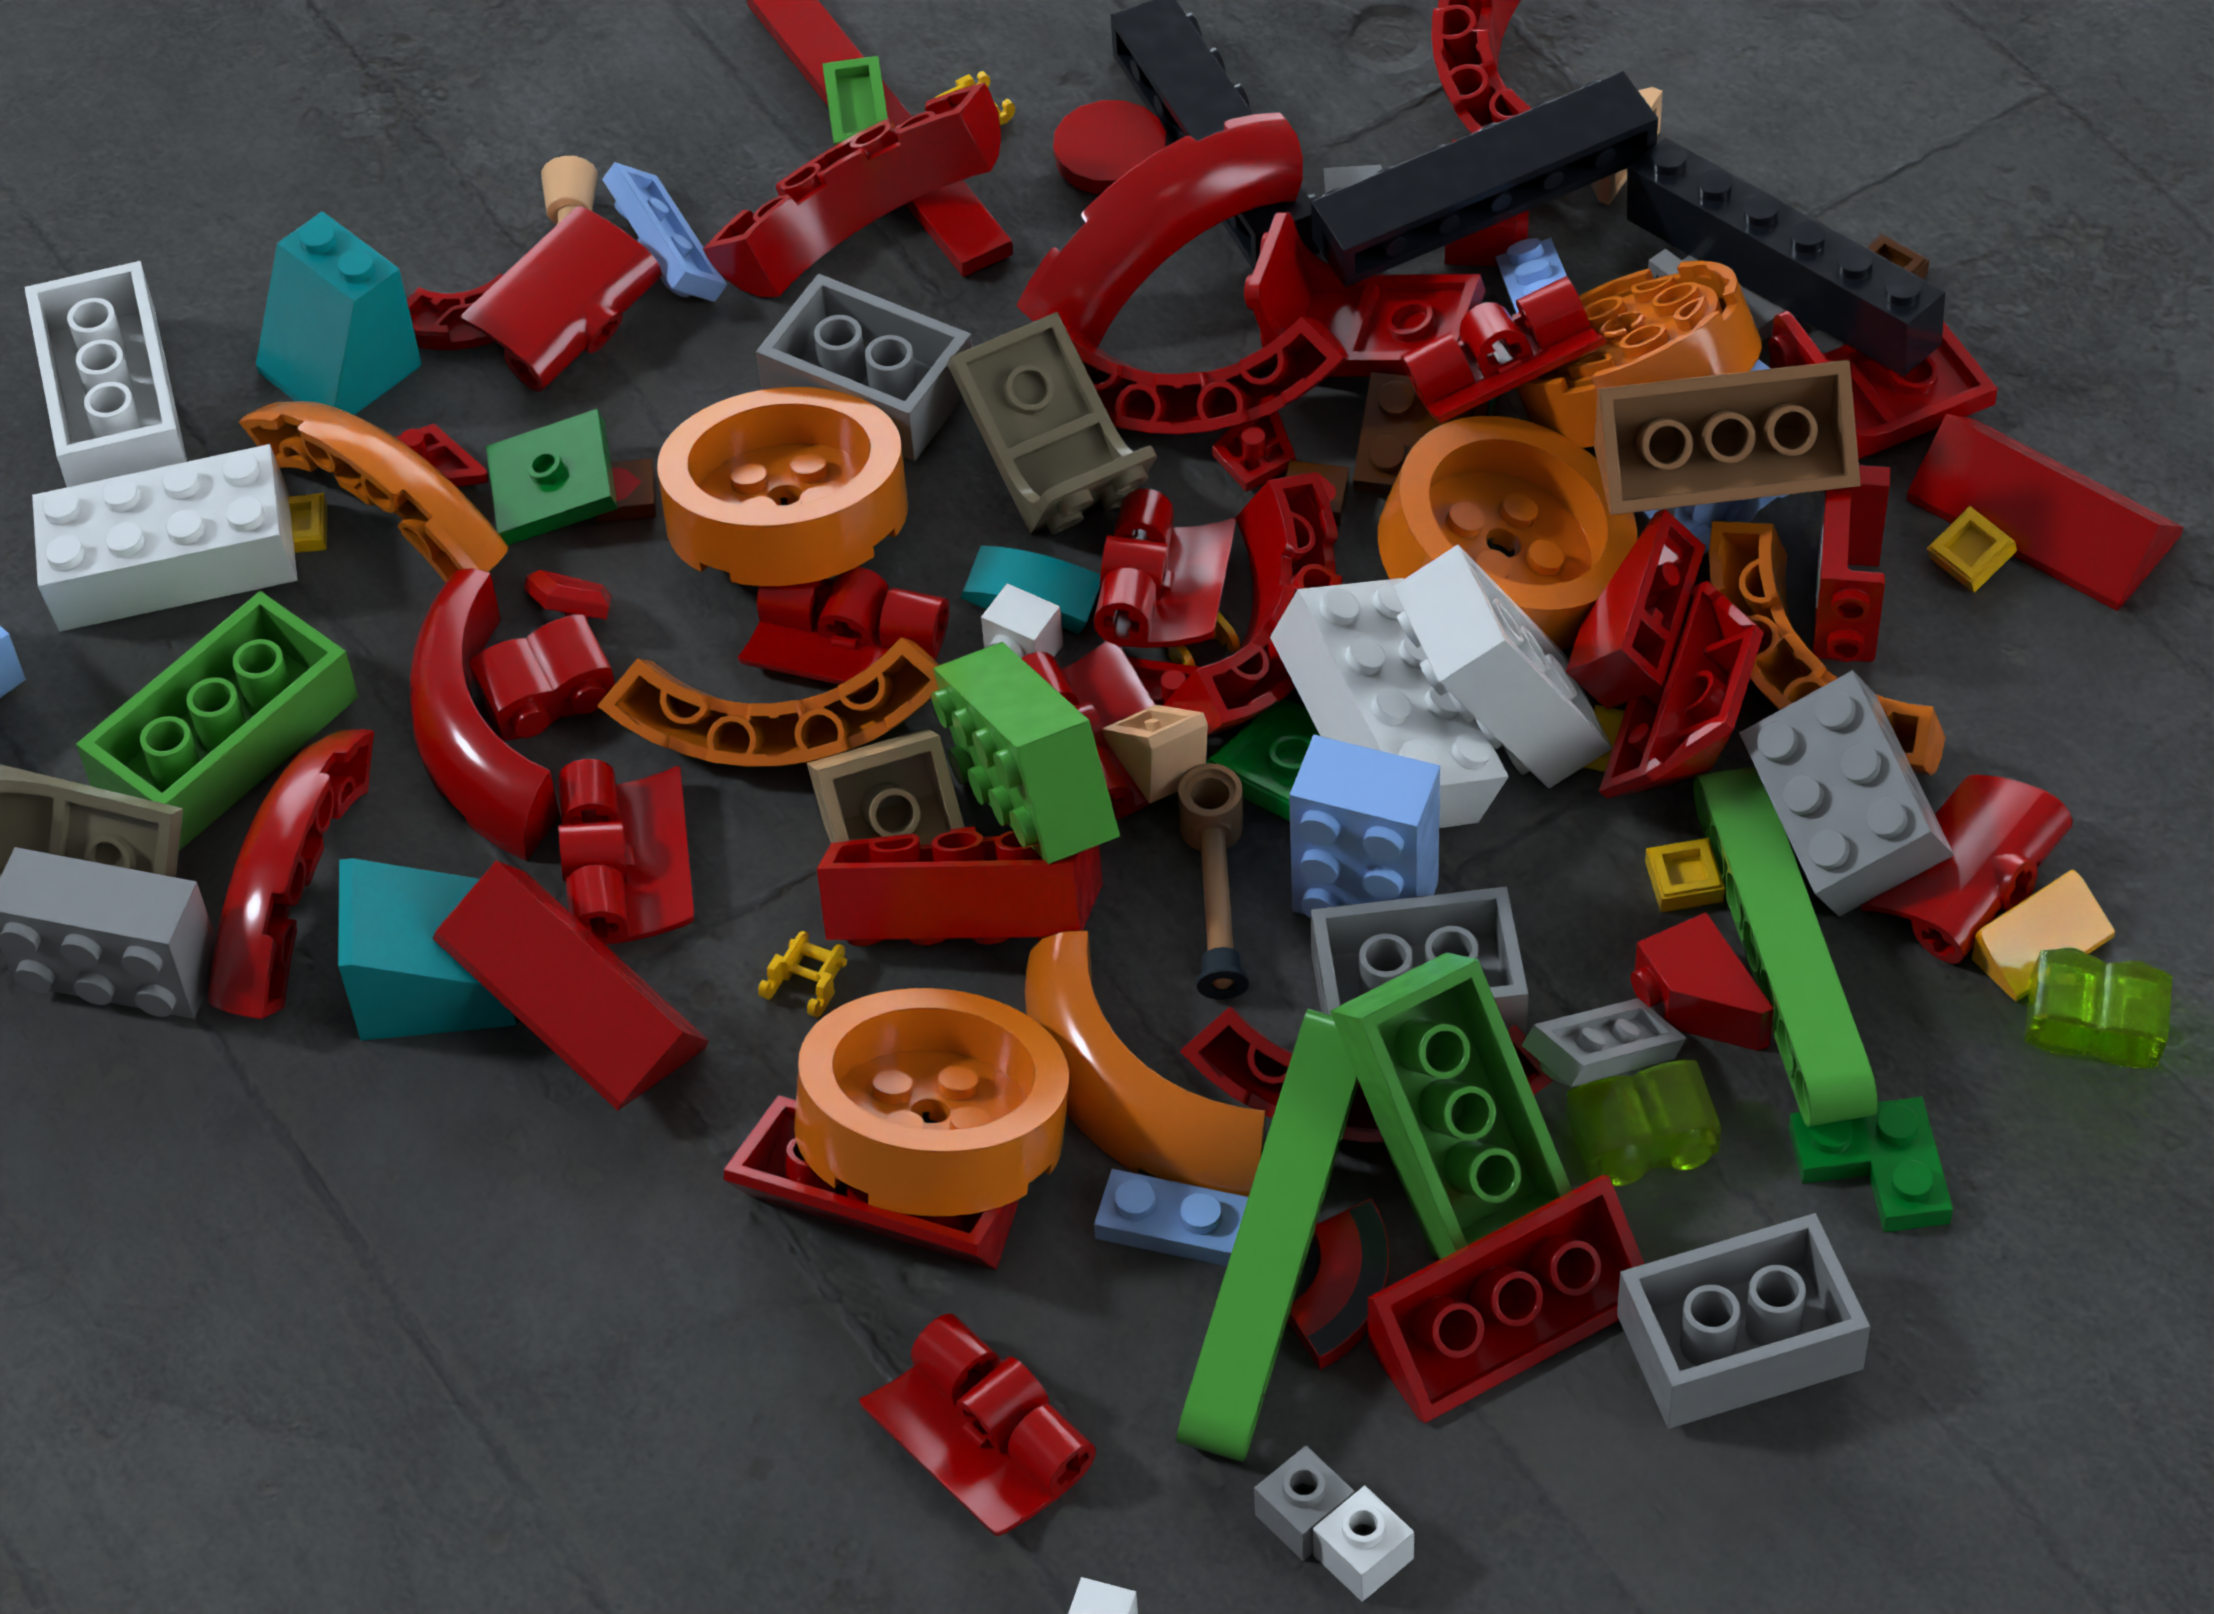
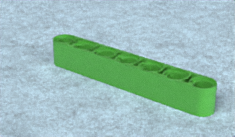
[1693,766,1877,1127]
[1176,1009,1359,1462]

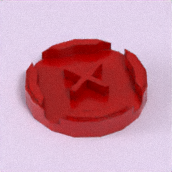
[1053,100,1166,194]

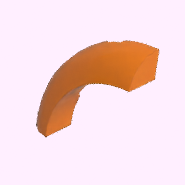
[238,401,509,583]
[1709,521,1946,776]
[597,637,939,767]
[1025,931,1266,1197]

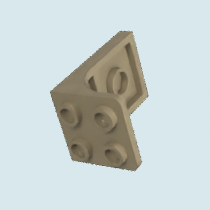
[947,312,1157,535]
[0,764,183,878]

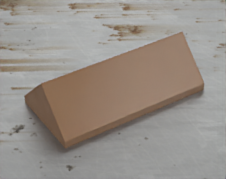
[1594,360,1861,515]

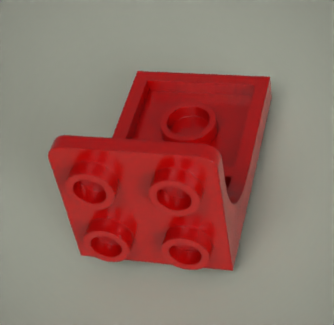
[1244,212,1486,377]
[1768,310,1998,460]

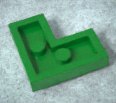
[1788,1096,1953,1233]

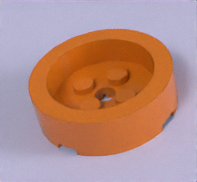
[1516,261,1762,448]
[657,387,908,586]
[1378,416,1637,650]
[794,988,1069,1217]

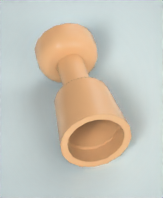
[541,156,598,225]

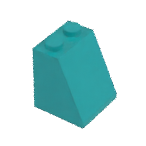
[256,211,422,415]
[338,858,516,1041]

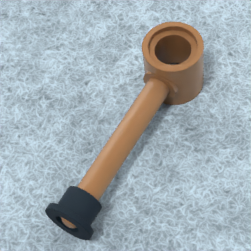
[1178,764,1249,1000]

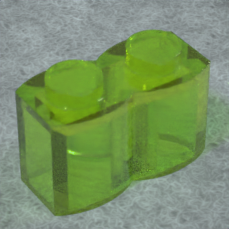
[2024,947,2173,1068]
[1567,1060,1721,1186]

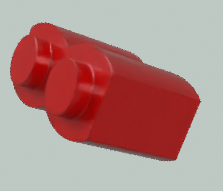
[468,615,615,741]

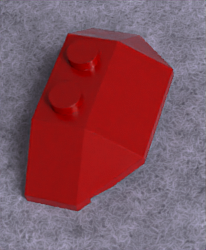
[1599,581,1764,799]

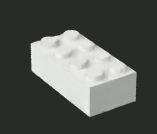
[24,261,187,487]
[32,444,298,632]
[1393,545,1613,788]
[1270,578,1509,828]

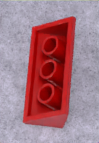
[1906,414,2183,612]
[433,860,709,1111]
[723,1095,1020,1270]
[1368,1174,1645,1423]

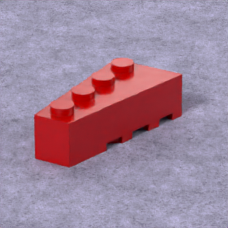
[817,826,1103,946]

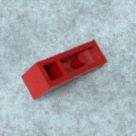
[1566,509,1706,709]

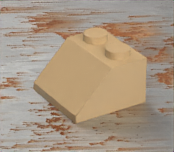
[807,728,965,844]

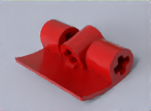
[461,206,662,392]
[1401,276,1607,423]
[1094,489,1236,648]
[738,566,950,685]
[1021,641,1155,821]
[558,759,694,945]
[1860,774,2073,964]
[859,1313,1096,1536]

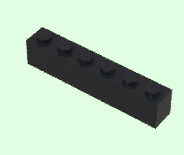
[1111,0,1320,270]
[1311,71,1658,288]
[1627,137,1946,377]

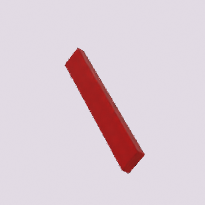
[747,0,1013,277]

